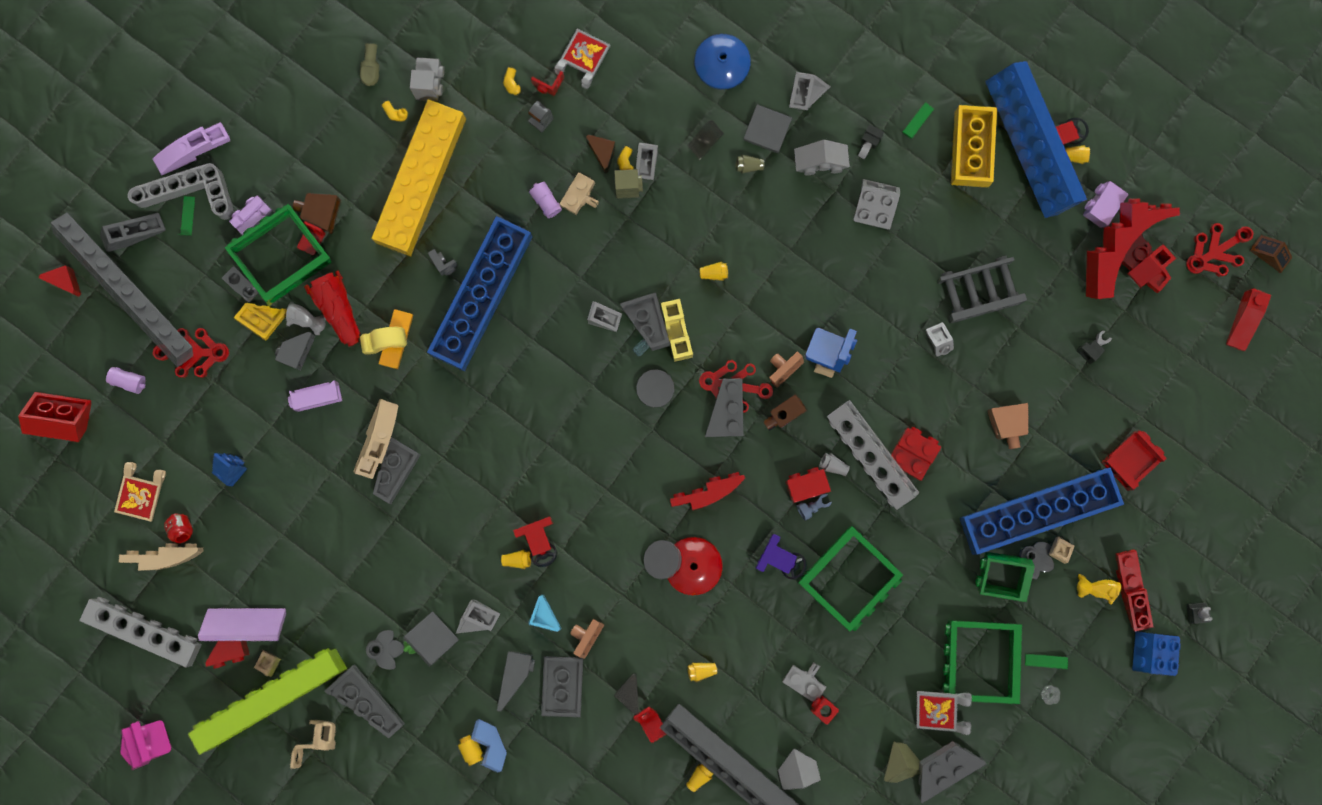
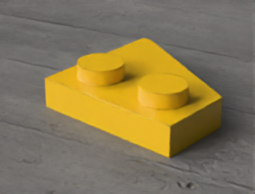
[234,303,287,341]

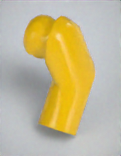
[503,67,521,95]
[617,146,633,170]

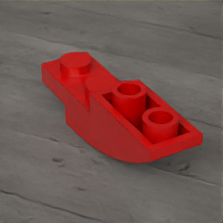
[670,472,745,510]
[1115,549,1153,631]

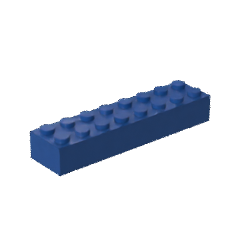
[985,61,1087,218]
[427,216,532,372]
[959,467,1124,555]

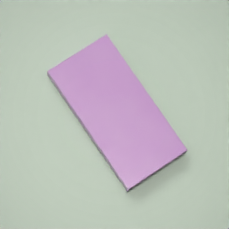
[198,609,286,641]

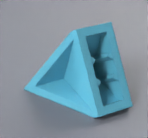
[529,594,562,631]

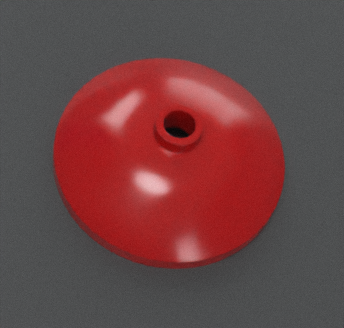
[668,537,722,595]

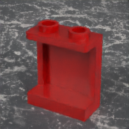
[1101,430,1167,491]

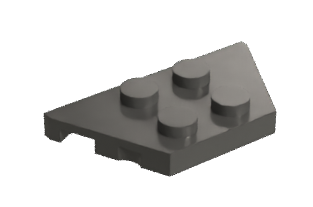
[918,741,986,803]

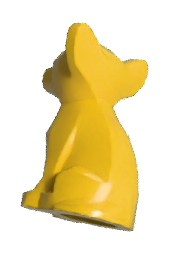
[1077,574,1121,605]

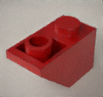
[1127,244,1176,288]
[205,641,250,669]

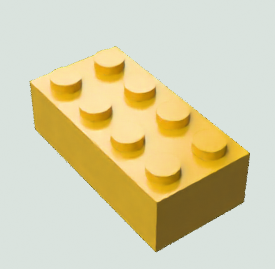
[951,105,997,188]

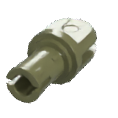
[360,44,379,86]

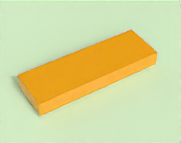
[379,309,414,369]

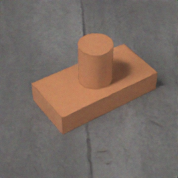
[769,352,804,388]
[571,619,604,659]

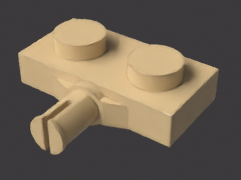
[560,172,599,215]

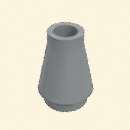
[819,453,850,476]

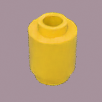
[457,735,483,766]

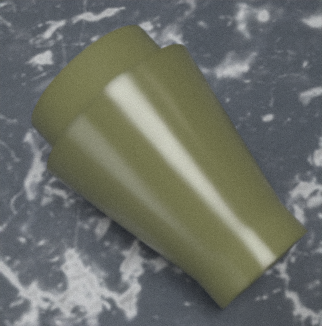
[736,155,764,174]

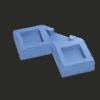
[471,720,506,772]

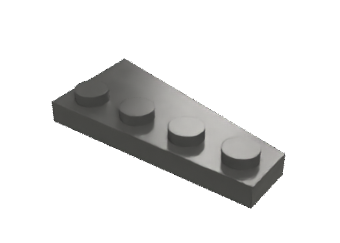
[324,665,405,738]

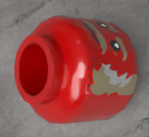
[164,514,193,543]

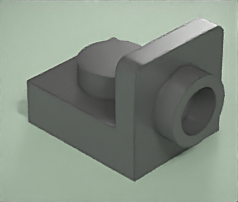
[428,249,458,276]

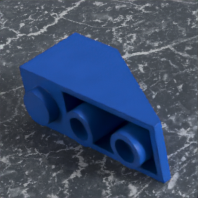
[212,453,247,486]

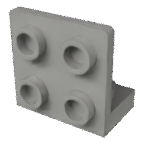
[854,179,900,229]

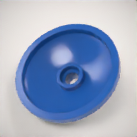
[695,34,751,89]

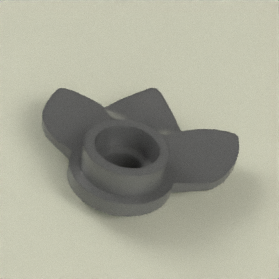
[1019,542,1054,579]
[366,630,404,670]

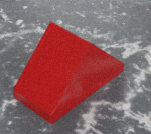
[38,265,81,297]

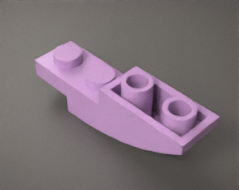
[153,122,230,175]

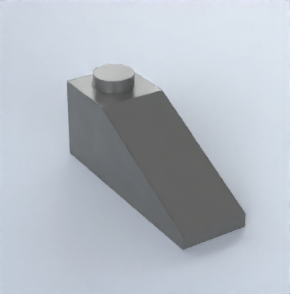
[100,213,166,252]
[497,651,535,711]

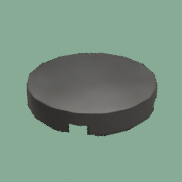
[636,369,674,408]
[644,540,682,579]

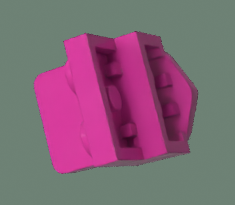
[121,721,171,770]

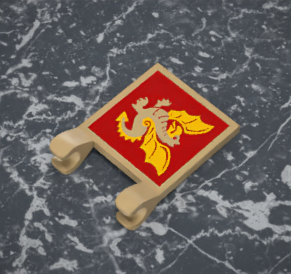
[114,462,166,522]

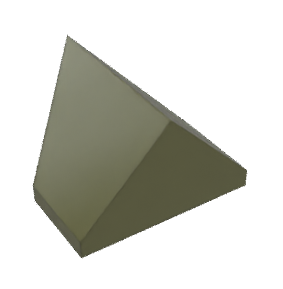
[884,742,920,783]

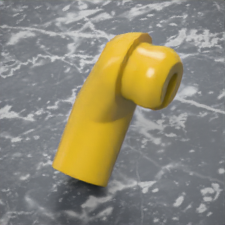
[381,101,408,122]

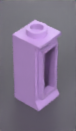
[288,381,342,412]

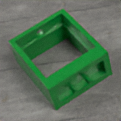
[975,551,1035,602]

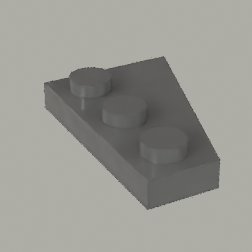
[620,292,671,351]
[705,378,744,437]
[373,437,421,504]

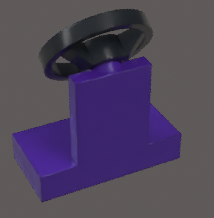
[755,534,807,580]

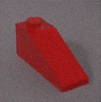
[1226,288,1271,351]

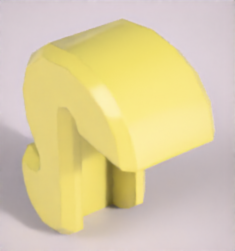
[360,327,407,354]

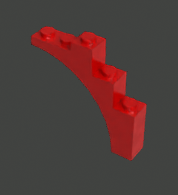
[1086,198,1180,299]

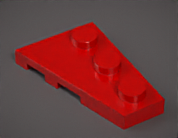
[1121,234,1171,293]

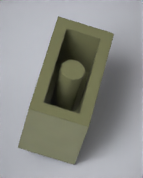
[615,169,643,199]

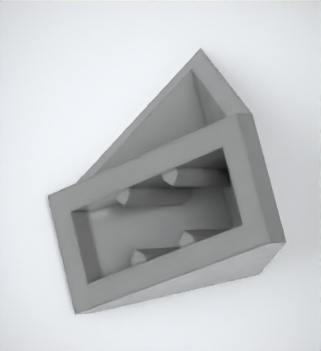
[789,72,830,110]
[456,599,500,634]
[778,749,821,790]

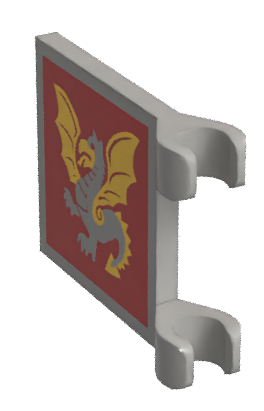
[555,29,610,89]
[917,691,972,735]

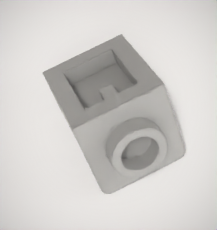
[926,322,954,356]

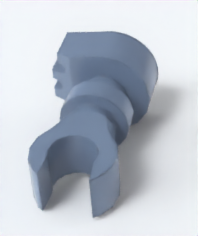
[796,494,832,521]

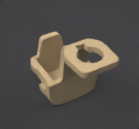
[290,720,336,769]

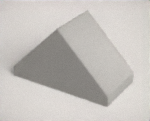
[636,143,658,180]
[587,301,622,332]

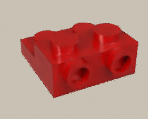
[891,427,941,481]

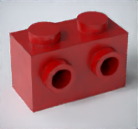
[785,467,831,503]

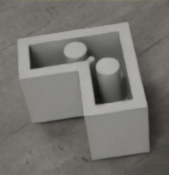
[410,58,444,102]
[794,140,850,175]

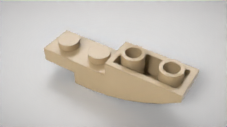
[353,399,398,479]
[119,543,203,571]

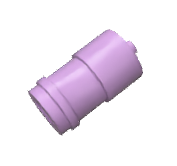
[529,182,562,218]
[106,367,145,394]

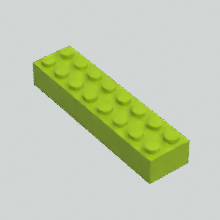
[188,648,347,755]

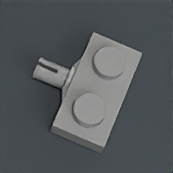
[783,662,826,702]

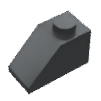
[275,332,316,371]

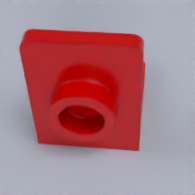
[531,71,564,96]
[297,221,325,256]
[810,695,839,724]
[633,707,666,743]

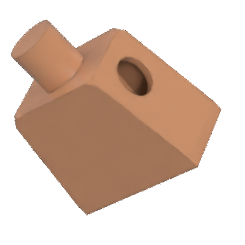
[987,403,1028,449]

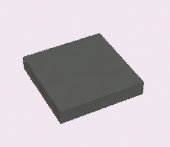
[743,105,792,153]
[403,612,459,667]

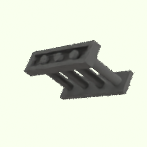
[937,256,1027,324]

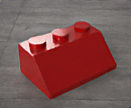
[18,392,92,442]

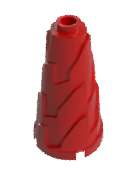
[304,271,360,347]

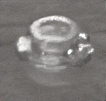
[1041,685,1060,705]

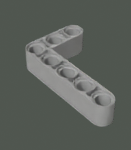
[128,163,234,220]

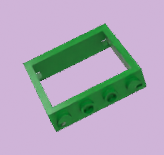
[225,204,332,306]
[797,526,903,632]
[942,620,1022,704]

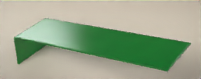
[902,102,934,139]
[178,196,195,236]
[1025,654,1068,669]

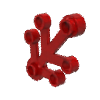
[1186,223,1254,277]
[153,328,229,378]
[699,360,773,413]

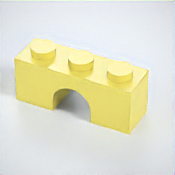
[661,299,693,362]

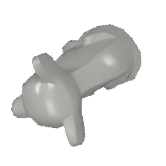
[286,302,326,335]

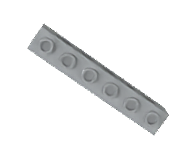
[827,400,919,510]
[80,597,202,667]

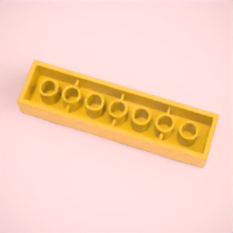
[371,99,466,256]

